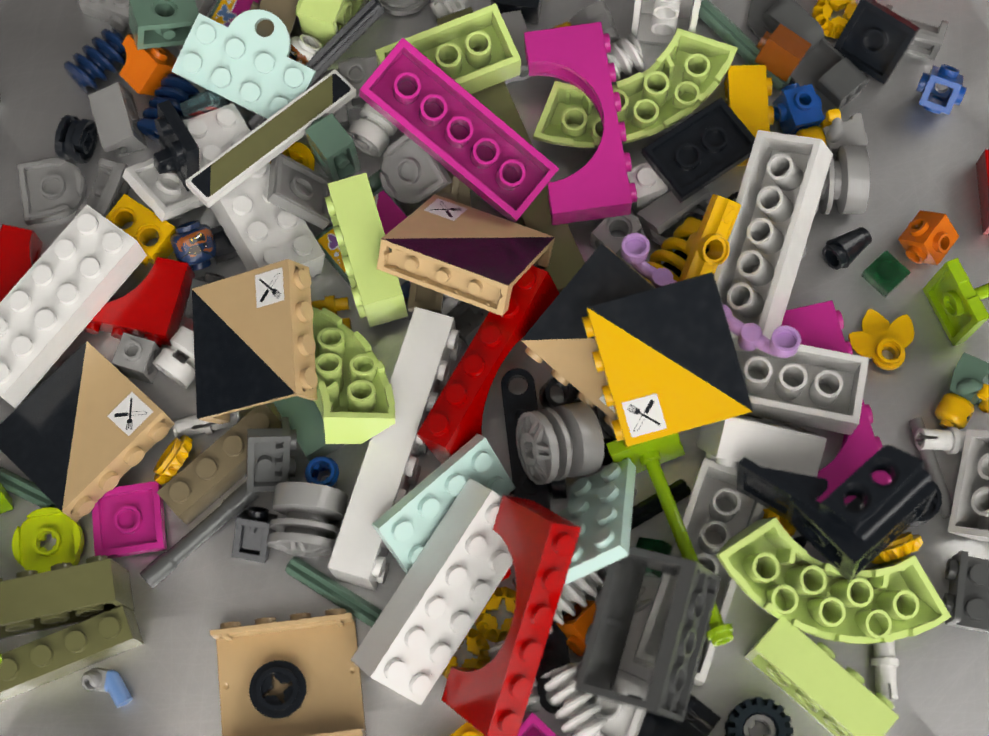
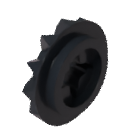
[249,660,307,719]

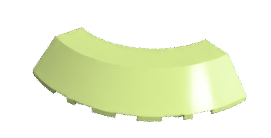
[533,28,738,148]
[312,306,395,444]
[716,517,951,644]

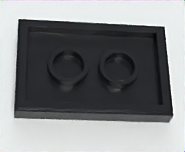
[641,97,755,203]

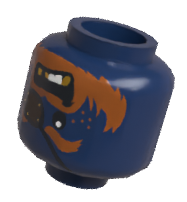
[170,220,216,271]

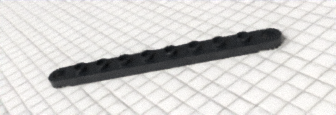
[501,368,570,714]

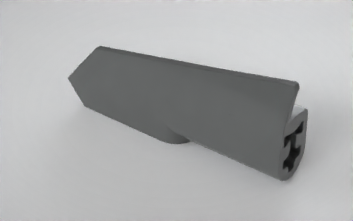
[747,0,869,118]

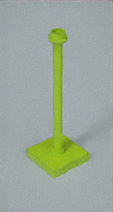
[922,258,989,346]
[606,433,734,646]

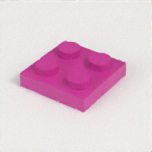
[92,481,167,558]

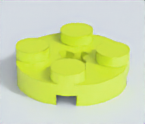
[12,507,84,573]

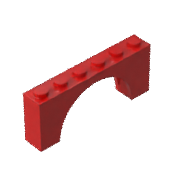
[0,224,195,348]
[417,266,560,464]
[441,495,581,736]

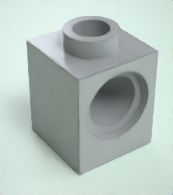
[590,213,642,258]
[111,333,162,384]

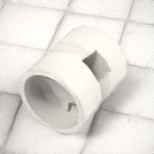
[347,102,398,157]
[152,326,195,389]

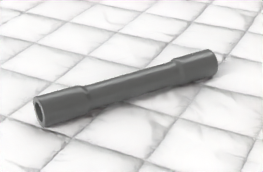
[140,481,259,588]

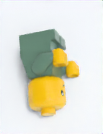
[934,352,989,429]

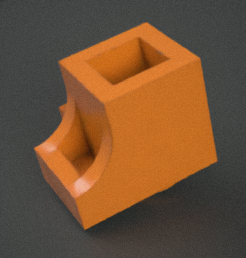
[119,34,178,96]

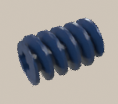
[64,28,126,93]
[136,74,201,143]

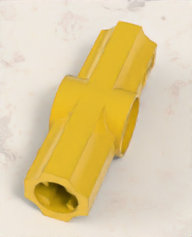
[678,194,741,282]

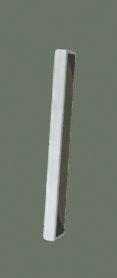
[185,69,357,208]

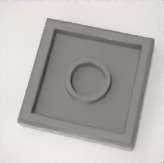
[267,154,332,230]

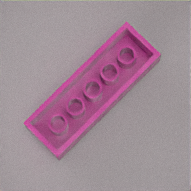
[359,37,559,223]

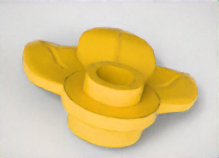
[848,308,914,370]

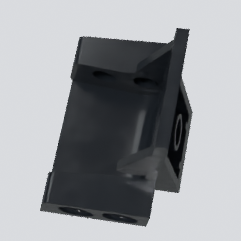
[737,445,937,582]

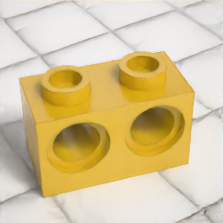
[105,194,176,266]

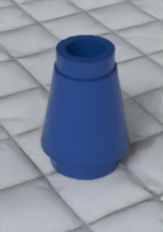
[305,456,339,488]

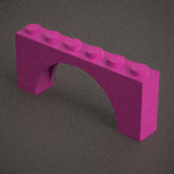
[524,22,637,226]
[781,300,892,506]

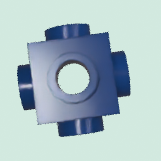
[916,64,967,115]
[772,83,825,135]

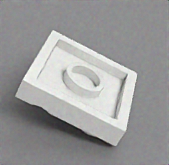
[122,158,204,222]
[562,669,650,736]

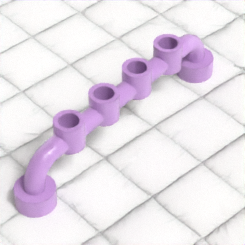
[621,233,801,358]

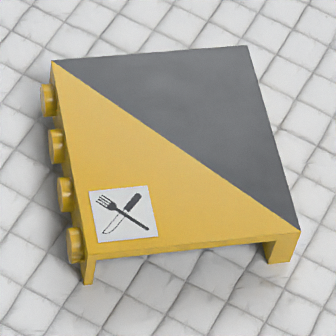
[582,272,753,447]

